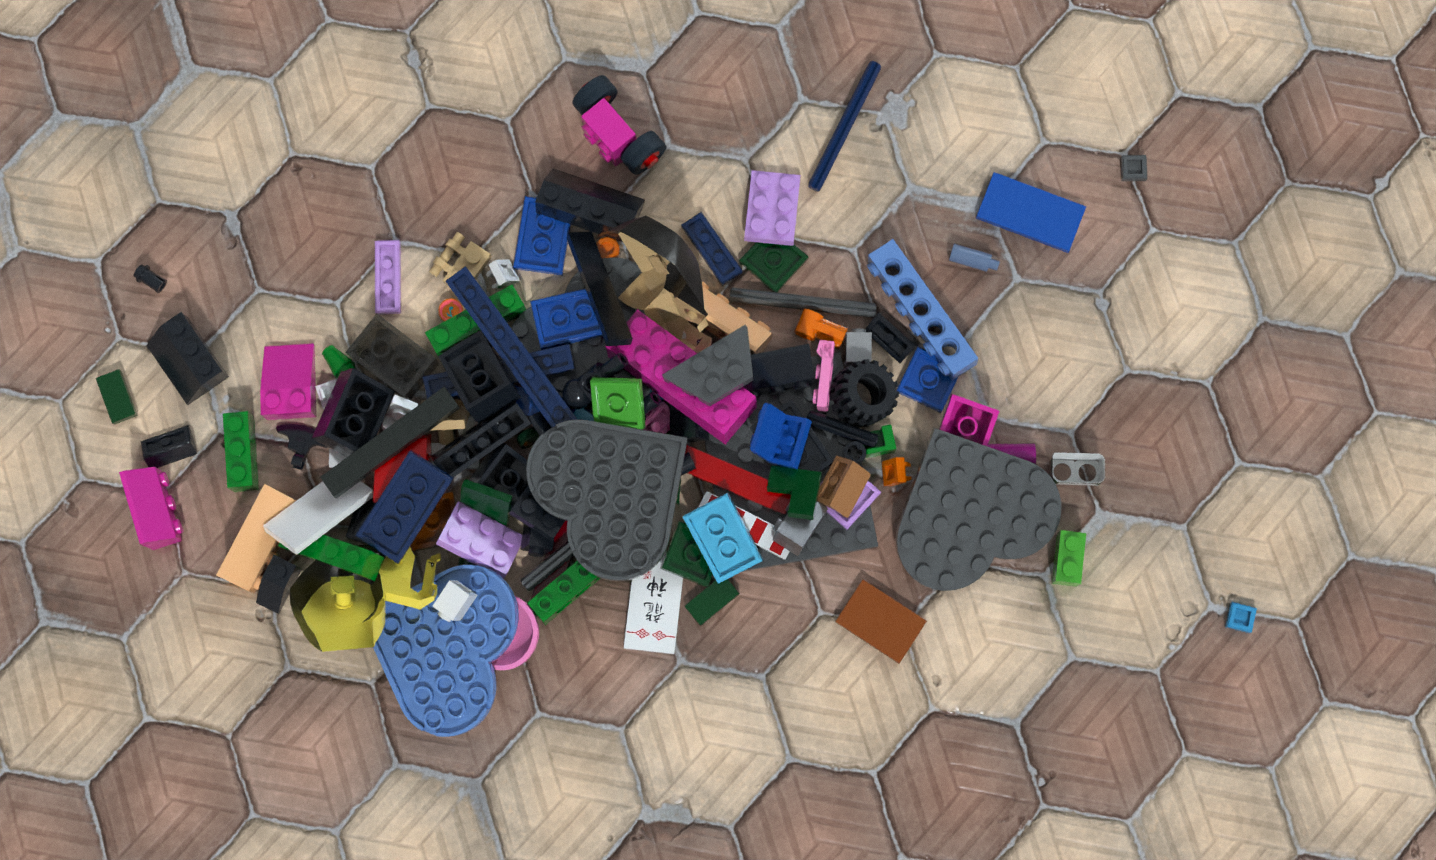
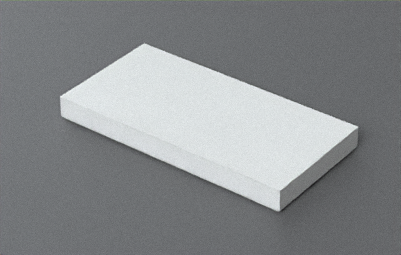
[263,481,373,555]

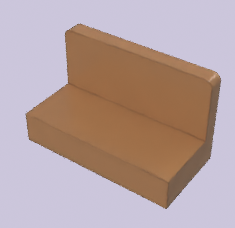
[817,455,871,518]

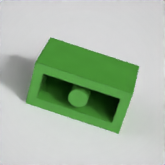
[1052,530,1086,587]

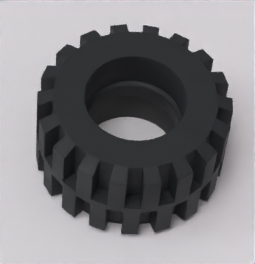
[829,359,899,428]

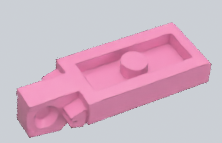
[813,340,835,412]

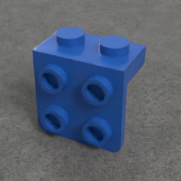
[750,403,812,470]

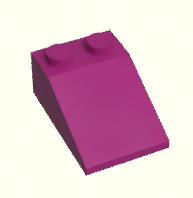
[260,343,317,420]

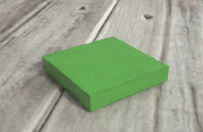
[590,377,646,430]

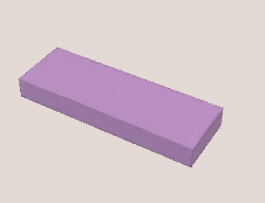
[375,240,401,315]

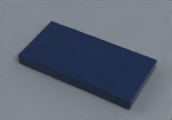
[355,450,454,564]

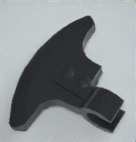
[276,424,328,470]

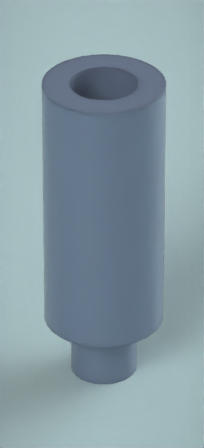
[949,244,1000,272]

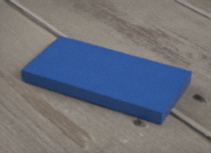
[976,172,1086,253]

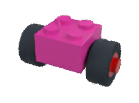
[572,75,667,175]

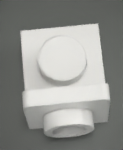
[381,395,418,430]

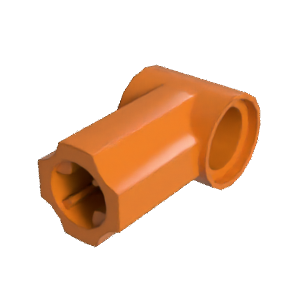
[794,309,848,349]

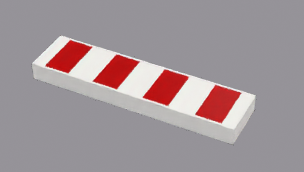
[698,491,790,560]

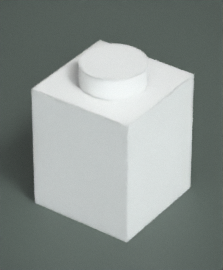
[433,580,478,622]

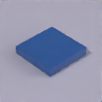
[896,347,958,413]

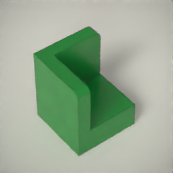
[864,424,896,458]

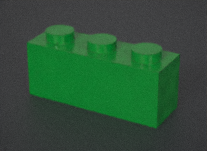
[223,411,259,492]

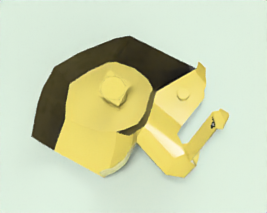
[290,545,441,652]

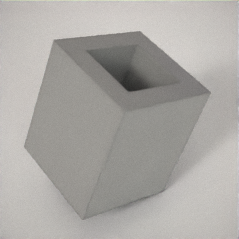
[845,329,872,367]

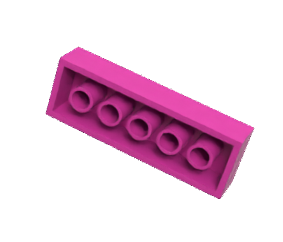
[606,310,757,445]

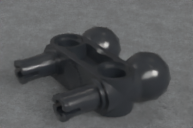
[562,352,661,421]

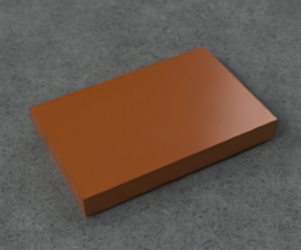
[835,580,927,664]

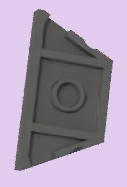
[662,324,753,406]

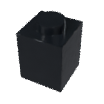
[520,524,554,557]

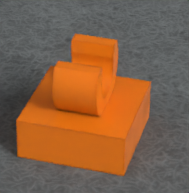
[882,457,912,486]

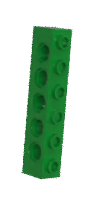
[527,561,601,626]

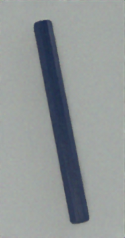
[808,61,881,192]

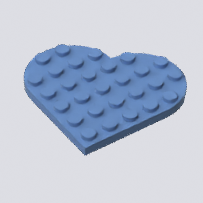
[373,565,519,737]

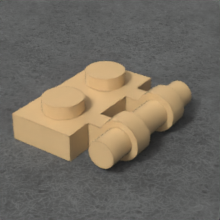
[429,232,492,286]

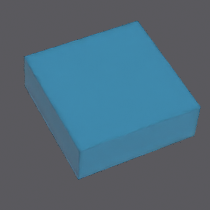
[1225,602,1257,633]

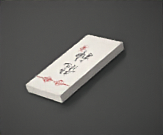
[624,551,683,654]

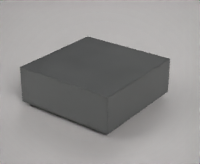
[1120,155,1147,181]

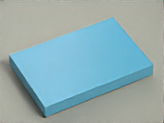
[682,493,763,584]

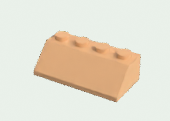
[672,282,772,355]
[216,484,296,594]

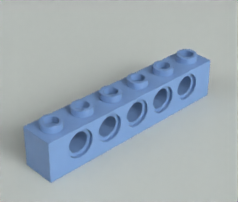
[867,239,978,381]

